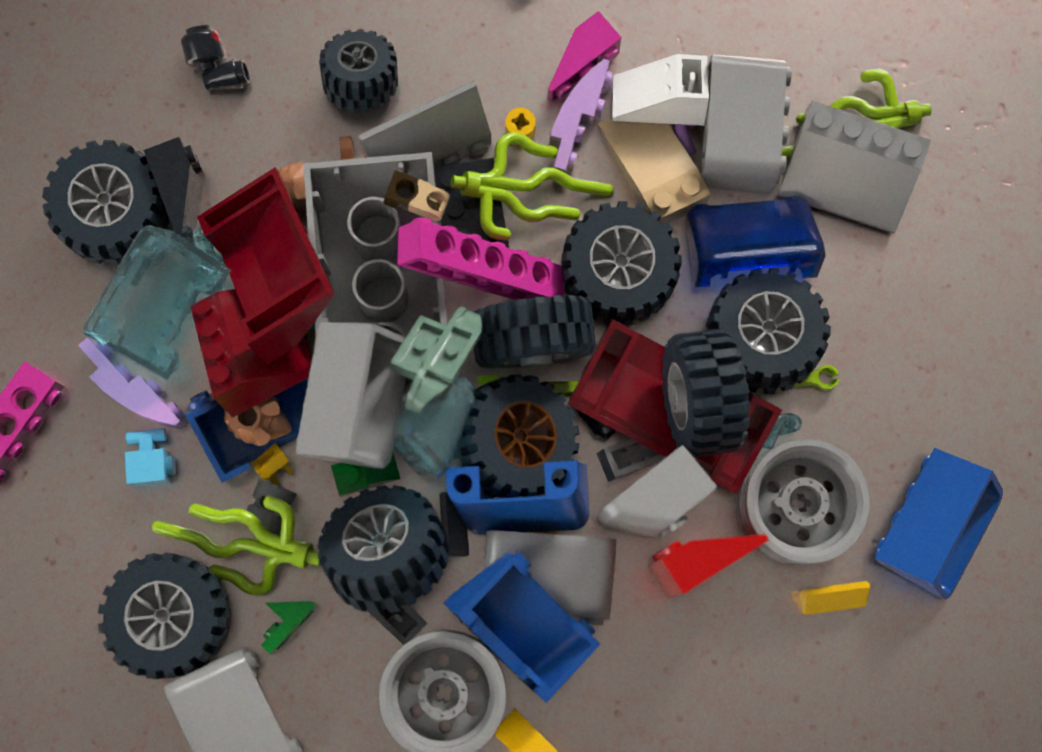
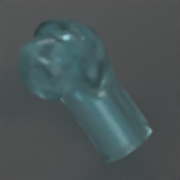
[192,227,225,271]
[763,413,802,449]

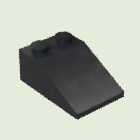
[144,137,203,251]

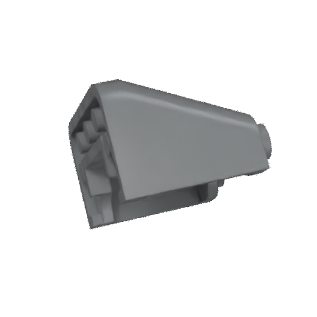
[484,531,617,625]
[164,647,303,752]

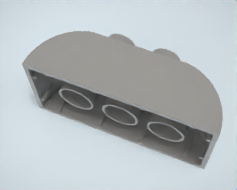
[303,152,455,411]

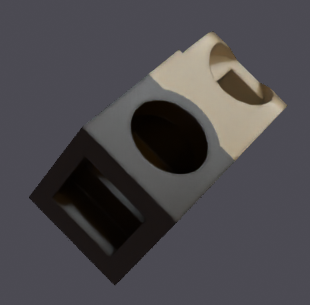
[383,170,450,221]

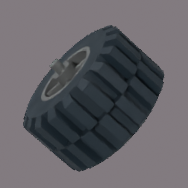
[319,29,398,112]

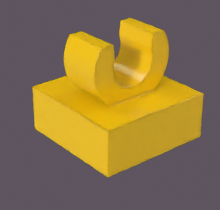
[251,443,293,486]

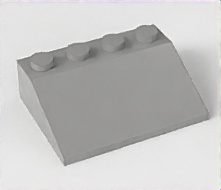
[358,80,491,167]
[777,101,931,234]

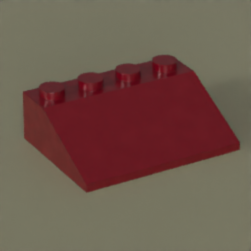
[190,289,313,417]

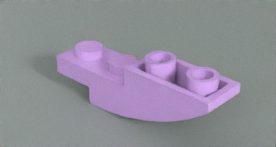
[549,59,613,173]
[78,337,186,430]

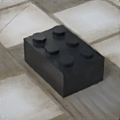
[434,158,509,248]

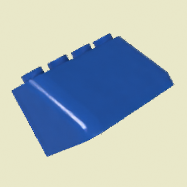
[875,448,1003,600]

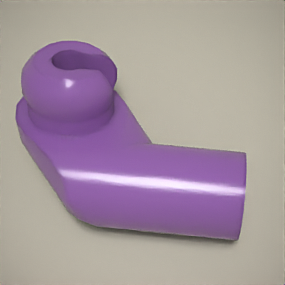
[674,124,697,156]

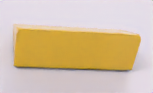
[800,581,870,615]

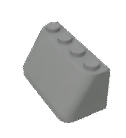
[295,322,406,468]

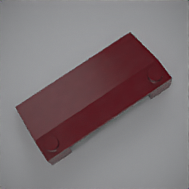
[197,167,335,365]
[567,318,782,494]

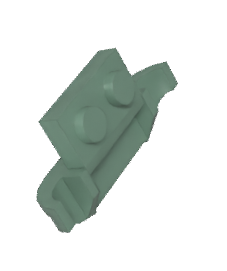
[390,306,482,414]

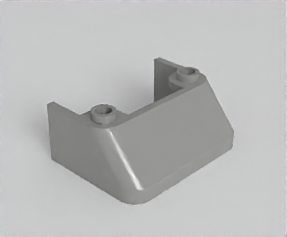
[596,445,717,539]

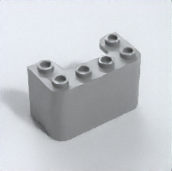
[699,54,792,194]

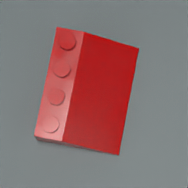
[648,534,770,599]

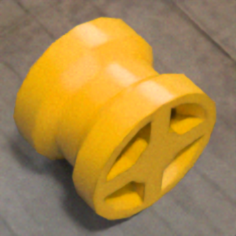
[505,107,536,139]

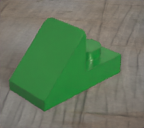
[331,452,401,497]
[261,601,319,654]

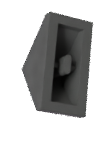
[367,604,427,645]

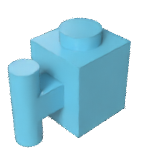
[125,428,176,487]

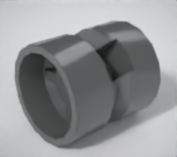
[246,479,297,536]

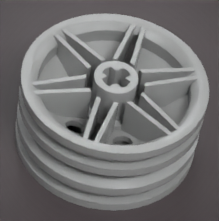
[736,439,870,565]
[379,630,506,752]

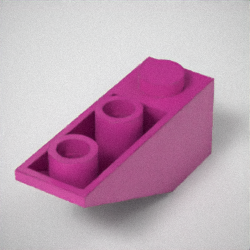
[547,11,622,102]

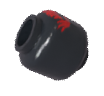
[181,25,225,72]

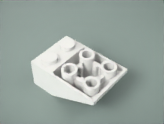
[612,54,709,126]

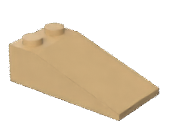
[598,117,711,225]

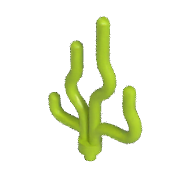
[781,69,932,159]
[450,132,614,241]
[151,496,321,596]

